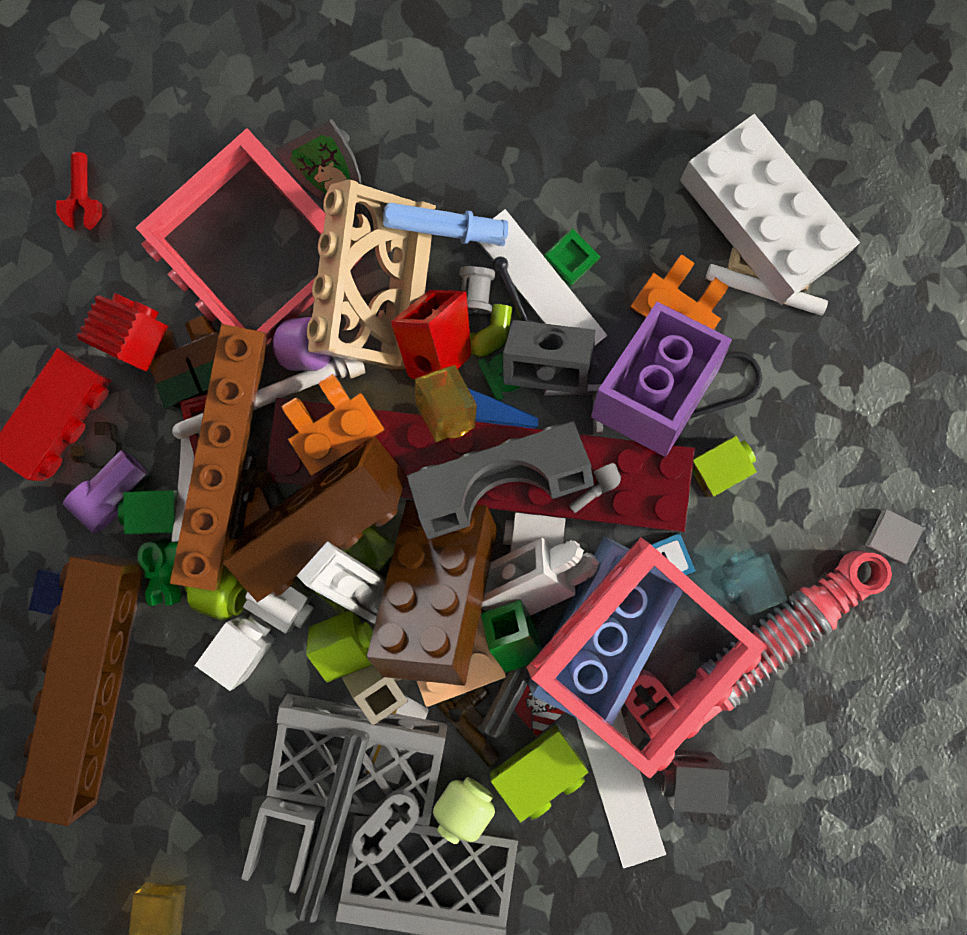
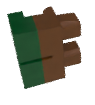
[150,315,219,411]

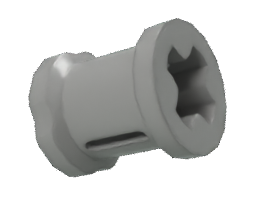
[459,266,495,315]

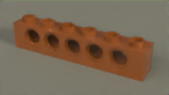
[170,324,268,591]

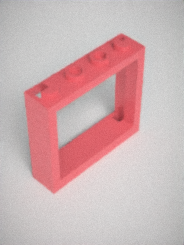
[136,128,362,344]
[527,537,767,779]

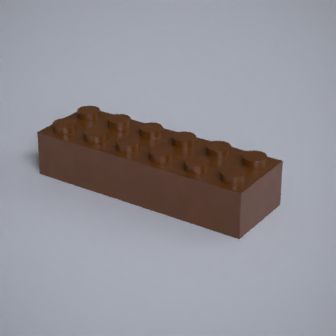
[15,554,145,826]

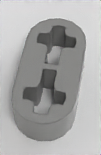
[352,789,420,864]

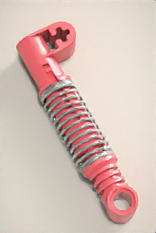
[624,551,892,739]

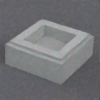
[865,509,924,564]

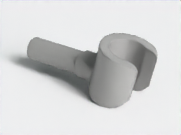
[569,463,621,513]

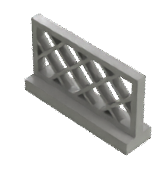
[266,693,448,827]
[336,814,518,935]

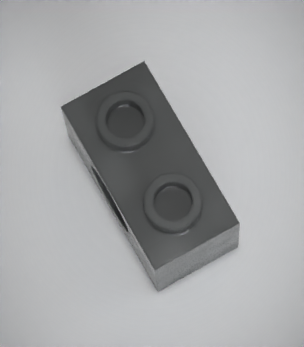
[503,320,596,395]
[655,750,729,815]

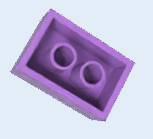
[591,302,732,457]

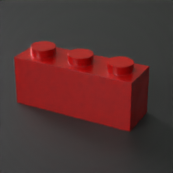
[0,348,112,481]

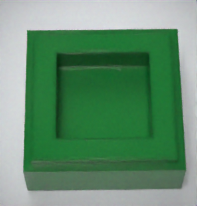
[543,228,600,287]

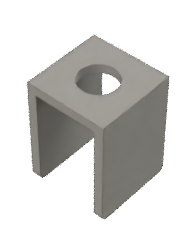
[241,796,321,893]

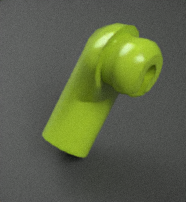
[470,304,512,357]

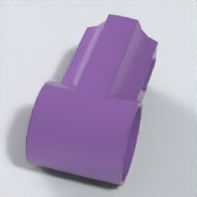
[63,450,149,534]

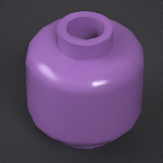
[272,317,332,372]

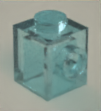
[720,548,788,616]

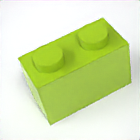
[490,724,589,823]

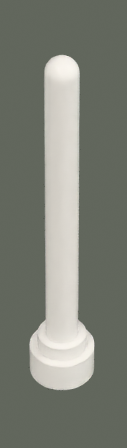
[172,356,366,439]

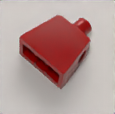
[391,290,471,395]

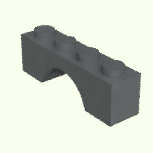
[407,421,594,539]

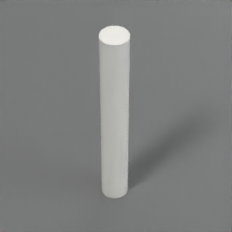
[706,264,828,316]

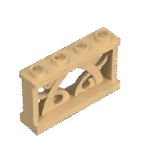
[307,179,436,370]

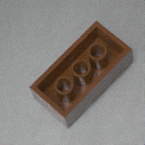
[223,436,406,603]
[367,500,498,686]

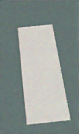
[576,710,666,868]

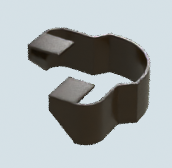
[71,422,122,469]

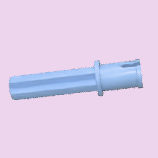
[383,203,508,247]

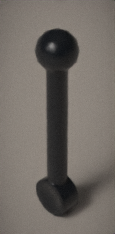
[493,256,534,322]

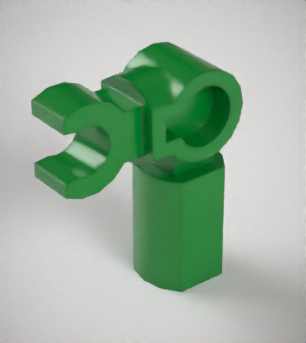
[138,538,181,606]

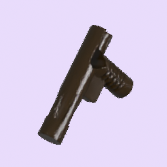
[229,456,272,539]
[435,685,501,767]

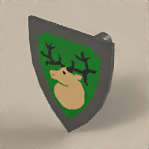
[275,119,362,215]

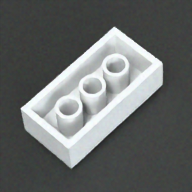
[680,114,860,306]

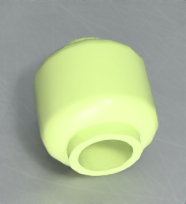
[433,777,495,844]

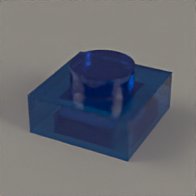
[28,569,63,615]

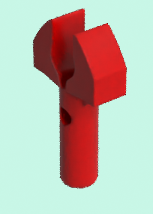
[56,152,102,231]

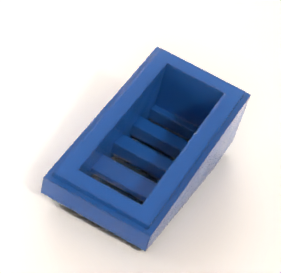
[455,386,539,429]

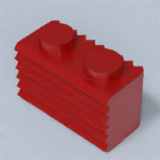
[76,293,169,372]

